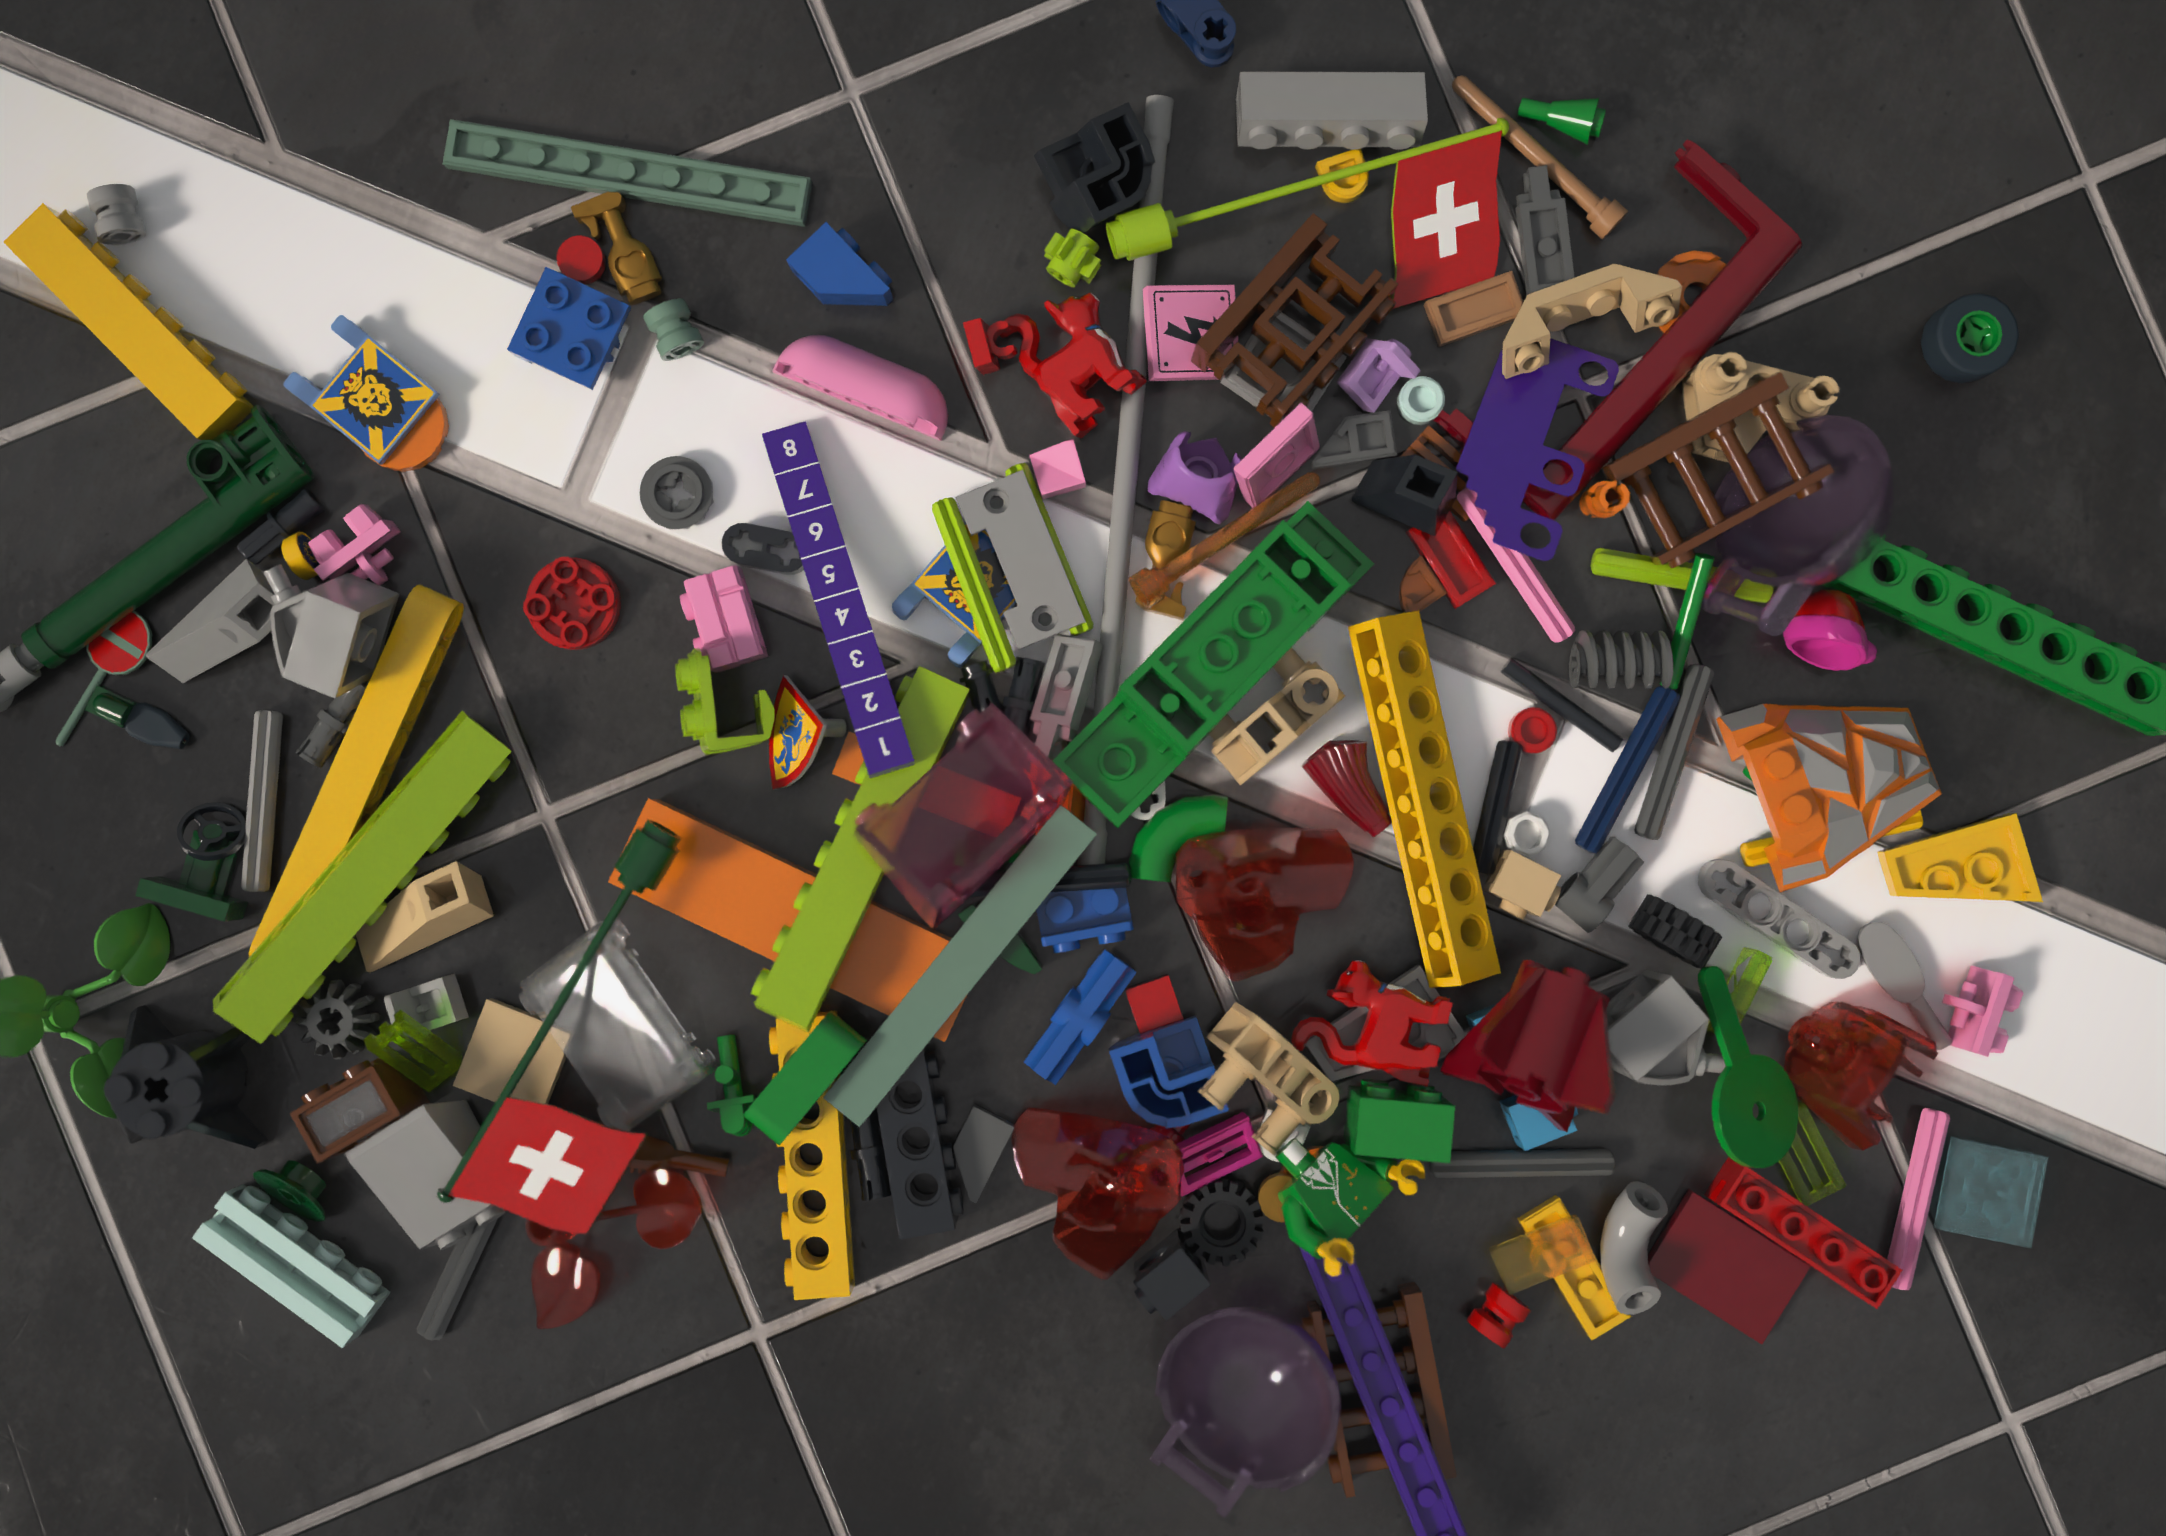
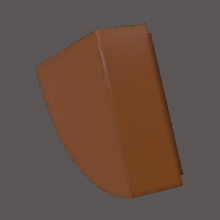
[1399,556,1447,613]

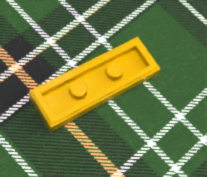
[1517,1195,1631,1340]

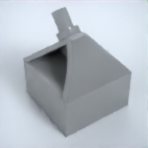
[263,564,399,698]
[1606,969,1726,1085]

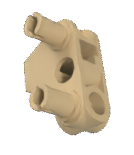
[1682,352,1839,463]
[1209,648,1345,786]
[1198,1002,1340,1156]

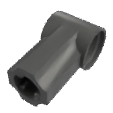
[1555,837,1644,933]

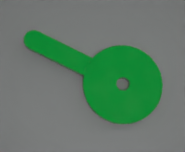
[1697,966,1798,1168]

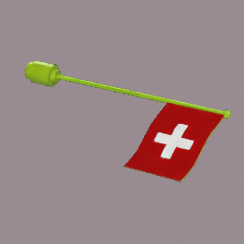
[1106,118,1509,308]

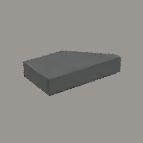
[1311,410,1397,470]

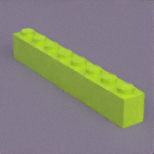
[751,666,970,1032]
[213,710,512,1044]

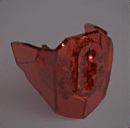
[1784,1002,1939,1151]

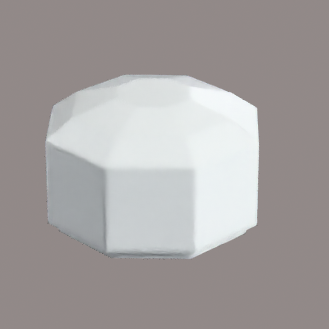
[1503,811,1551,857]

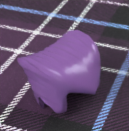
[1148,431,1242,524]

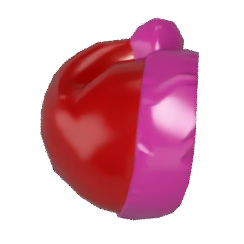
[1783,590,1877,671]

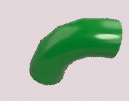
[1128,794,1228,883]

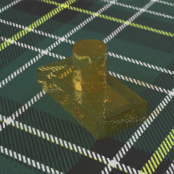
[1489,1214,1596,1295]

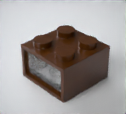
[290,1055,430,1163]

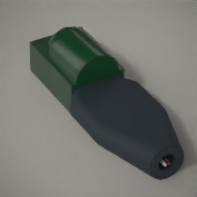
[85,685,190,749]

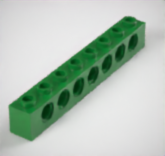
[1817,526,2166,736]

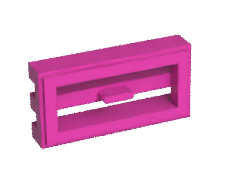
[1162,1112,1263,1196]

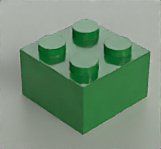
[1343,1079,1455,1163]

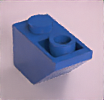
[786,222,894,306]

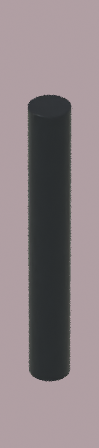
[1501,658,1623,753]

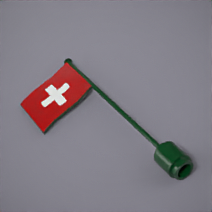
[437,819,681,1233]

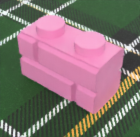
[680,565,769,672]

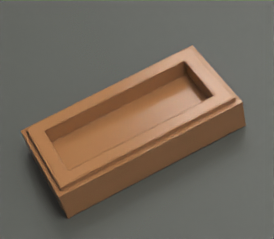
[1424,271,1523,347]

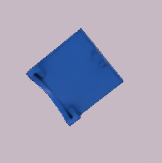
[507,267,631,391]

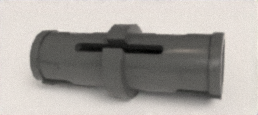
[296,683,367,769]

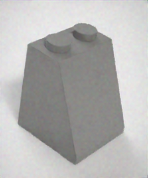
[345,1100,505,1250]

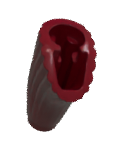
[1301,740,1392,837]

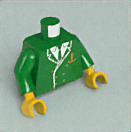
[1275,1138,1425,1276]

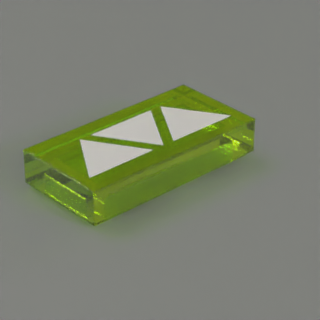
[1707,947,1773,1034]

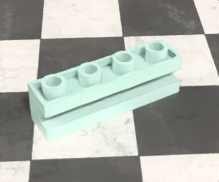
[192,1184,391,1348]

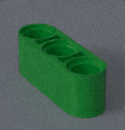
[743,1010,867,1146]

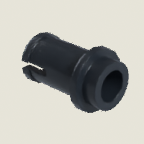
[959,660,1004,721]

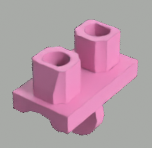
[308,504,401,586]
[1942,965,2023,1057]

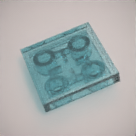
[1934,1136,2049,1248]

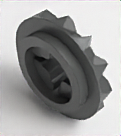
[639,456,714,530]

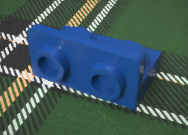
[1036,888,1134,953]

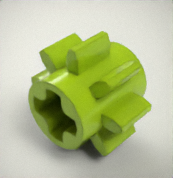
[1044,229,1101,288]

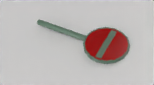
[55,611,152,746]

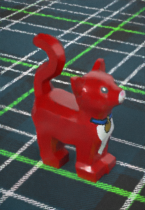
[999,292,1147,439]
[1291,960,1453,1087]

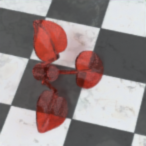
[526,1169,702,1329]

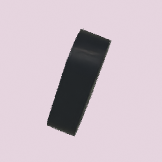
[722,523,804,575]

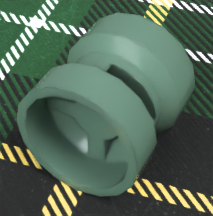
[643,298,704,361]

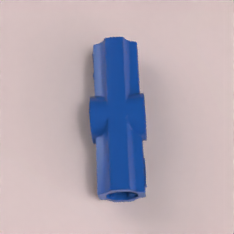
[1024,949,1137,1085]

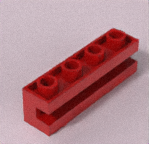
[1704,1157,1903,1309]

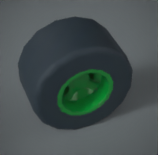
[1921,293,2019,383]

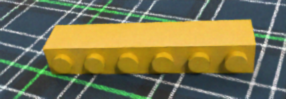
[3,203,253,440]

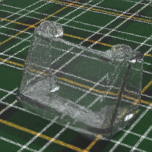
[519,917,720,1131]

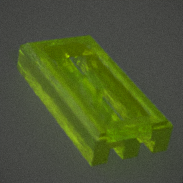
[364,1009,463,1092]
[1779,1102,1847,1206]

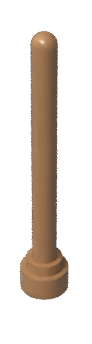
[1452,75,1629,240]

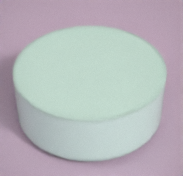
[1397,376,1445,425]

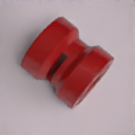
[1467,1282,1532,1349]

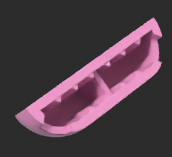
[773,335,948,441]

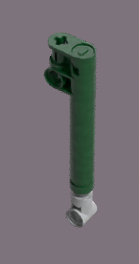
[0,405,315,712]

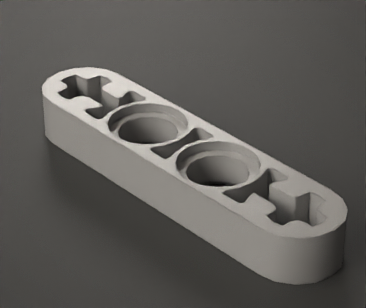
[1698,860,1860,979]

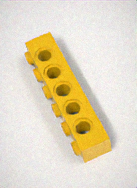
[769,1011,855,1300]

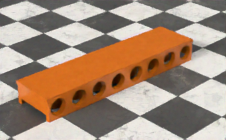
[608,798,968,1042]

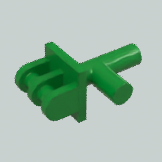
[707,1035,757,1137]

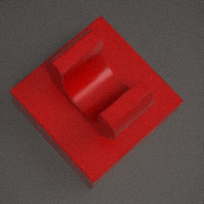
[963,317,1018,375]

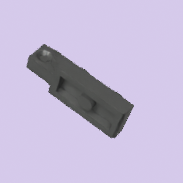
[1515,165,1575,297]

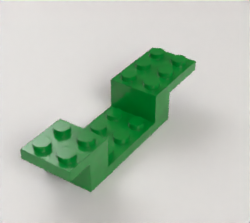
[1051,501,1374,829]

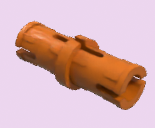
[1579,481,1630,519]

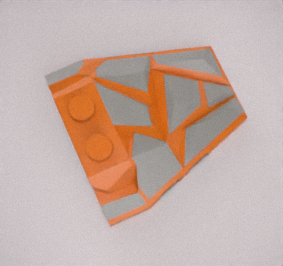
[1716,704,1942,892]

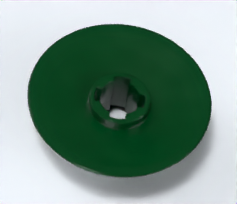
[253,1160,326,1222]

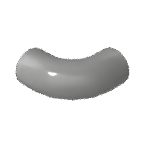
[1600,1181,1668,1315]

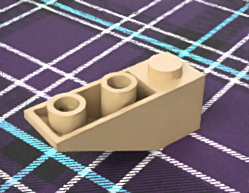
[356,861,494,973]

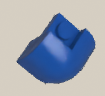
[1109,1015,1229,1128]

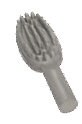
[1856,922,1953,1050]

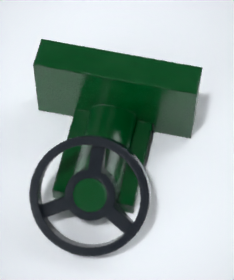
[135,802,248,922]

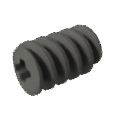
[1569,630,1673,689]

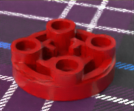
[523,557,621,650]

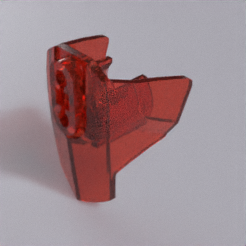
[1175,828,1354,981]
[1012,1107,1184,1279]

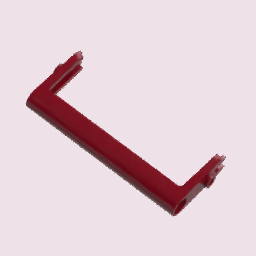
[1433,139,1803,520]

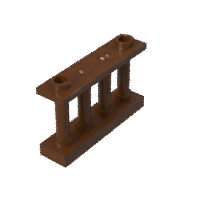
[1602,371,1834,569]
[1301,1282,1457,1498]

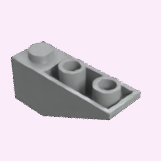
[146,559,275,683]

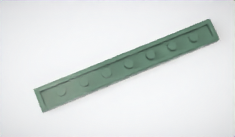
[443,119,812,227]
[823,805,1097,1127]

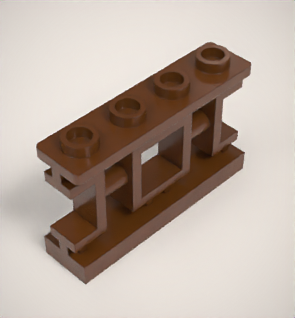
[1191,213,1398,428]

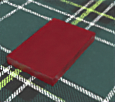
[1648,1189,1811,1344]

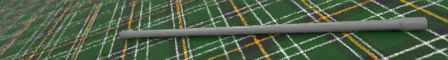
[1077,95,1174,865]

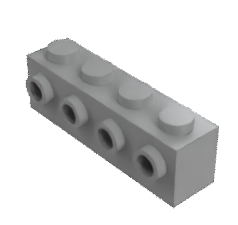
[1236,72,1428,150]

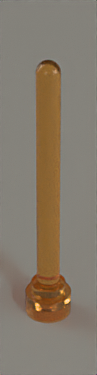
[1129,472,1320,609]

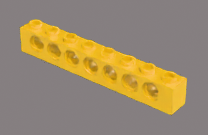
[1348,610,1501,988]

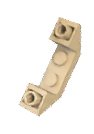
[1502,264,1682,379]

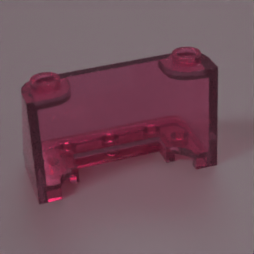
[854,703,1073,929]

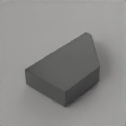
[953,1104,1015,1203]

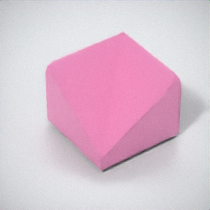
[1029,439,1086,500]

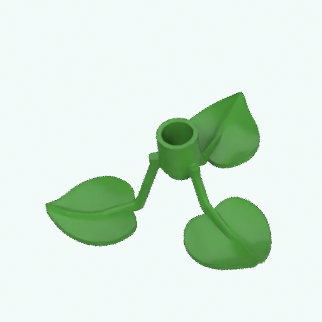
[0,903,170,1119]

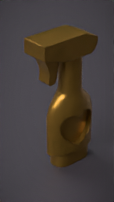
[571,192,662,305]
[1135,500,1196,620]

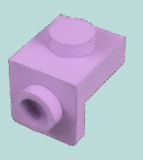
[1337,339,1421,413]

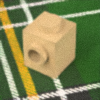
[1482,849,1561,920]

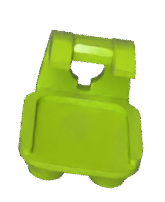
[675,648,775,755]

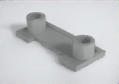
[956,470,1086,650]

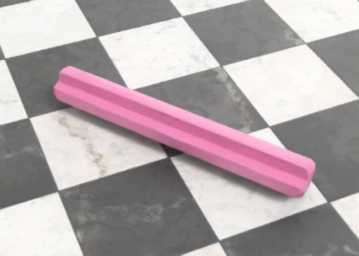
[1457,487,1576,643]
[1887,1108,1950,1290]

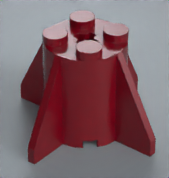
[1440,960,1615,1132]

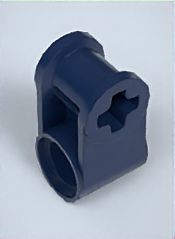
[1156,0,1236,67]

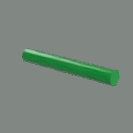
[1660,553,1715,689]

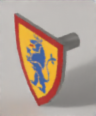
[769,675,846,790]

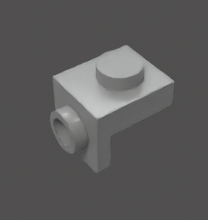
[384,973,469,1040]

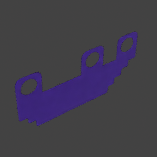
[1456,338,1619,561]

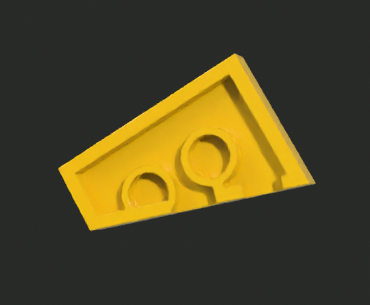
[1877,813,2043,902]

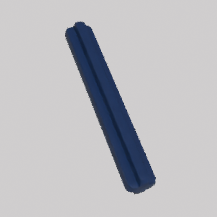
[1575,686,1680,853]

